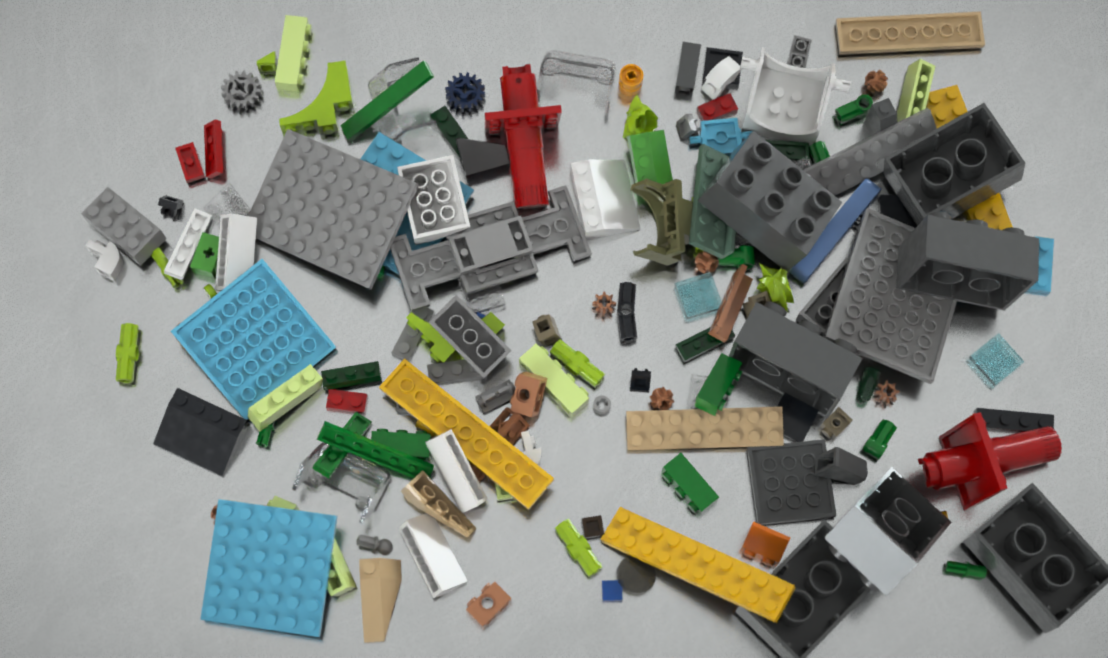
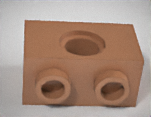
[510,371,547,418]
[466,582,512,629]

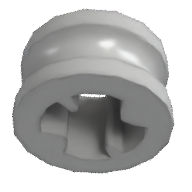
[593,395,611,414]

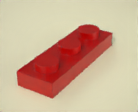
[204,119,223,179]

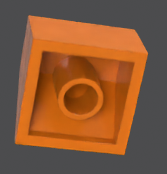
[740,521,791,567]

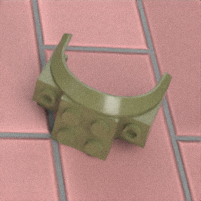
[630,179,693,266]

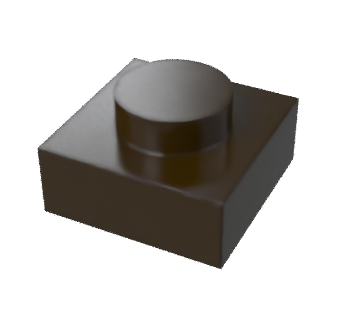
[581,515,604,539]

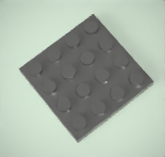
[747,439,837,525]

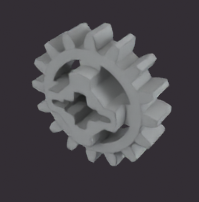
[221,70,262,111]

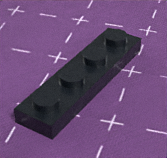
[975,408,1054,432]

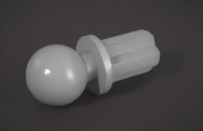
[357,534,393,555]

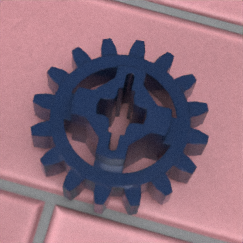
[445,72,485,112]

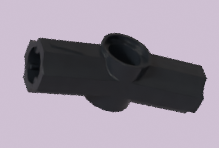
[617,282,637,342]

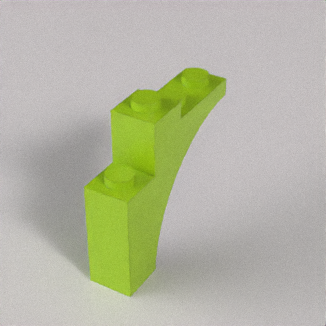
[279,60,353,135]
[406,311,505,363]

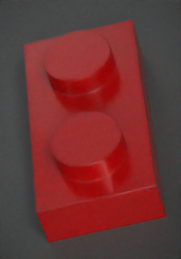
[697,93,738,121]
[175,142,205,183]
[326,389,368,414]

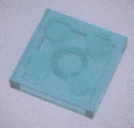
[675,272,722,319]
[969,333,1024,387]

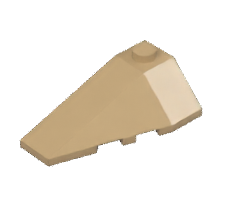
[401,471,476,537]
[359,558,402,643]

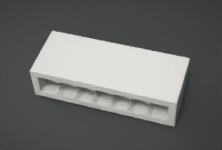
[215,213,257,291]
[425,429,488,513]
[398,513,467,598]

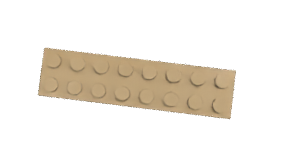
[835,12,985,55]
[626,407,784,450]

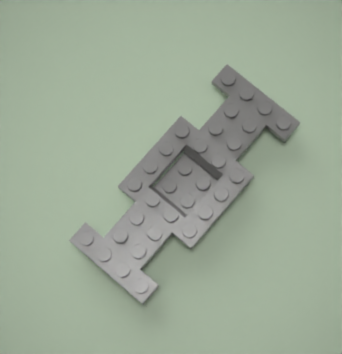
[390,185,592,312]

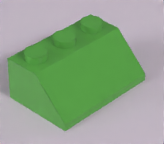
[627,130,673,184]

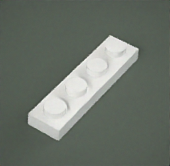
[164,208,212,280]

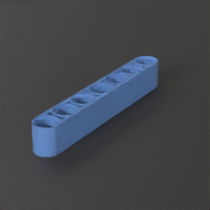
[789,178,882,284]

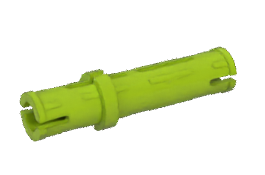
[151,247,184,288]

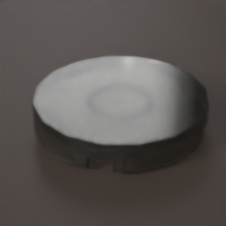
[617,555,656,594]

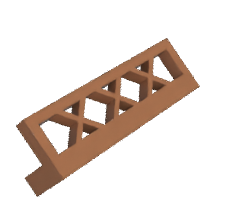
[708,264,753,343]
[469,407,530,483]

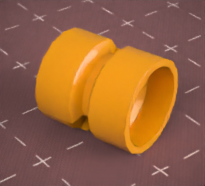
[618,64,644,97]

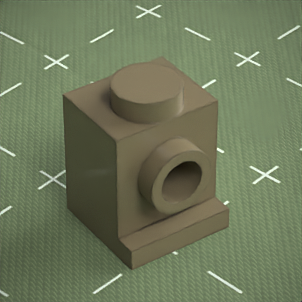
[742,291,771,318]
[532,314,562,347]
[820,407,853,440]

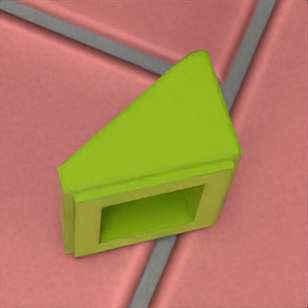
[257,51,277,72]

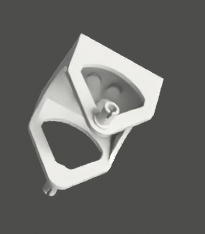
[740,47,851,146]

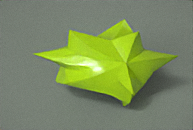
[623,95,658,138]
[757,263,794,312]

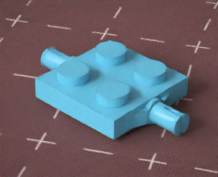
[689,118,752,156]

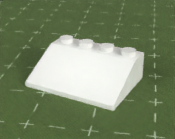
[397,155,470,245]
[570,160,640,240]

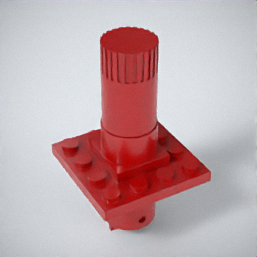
[484,64,562,209]
[918,412,1062,510]

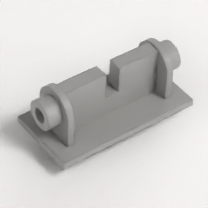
[475,379,516,413]

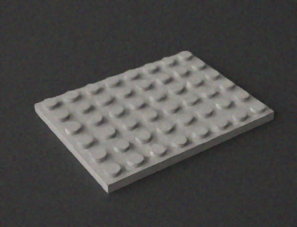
[248,129,419,290]
[824,208,957,384]

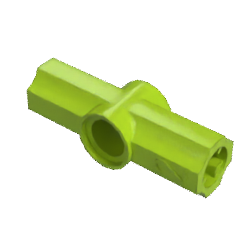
[116,323,139,383]
[550,339,605,388]
[555,518,603,577]

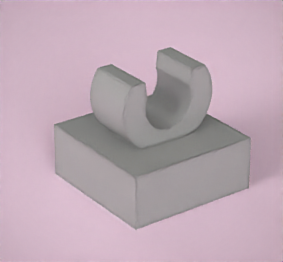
[676,114,700,139]

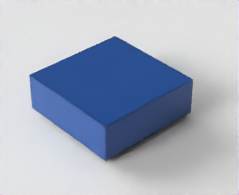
[602,580,623,602]

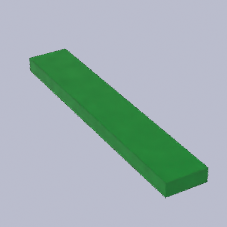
[340,61,434,141]
[317,421,434,478]

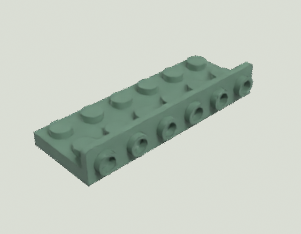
[689,144,736,259]

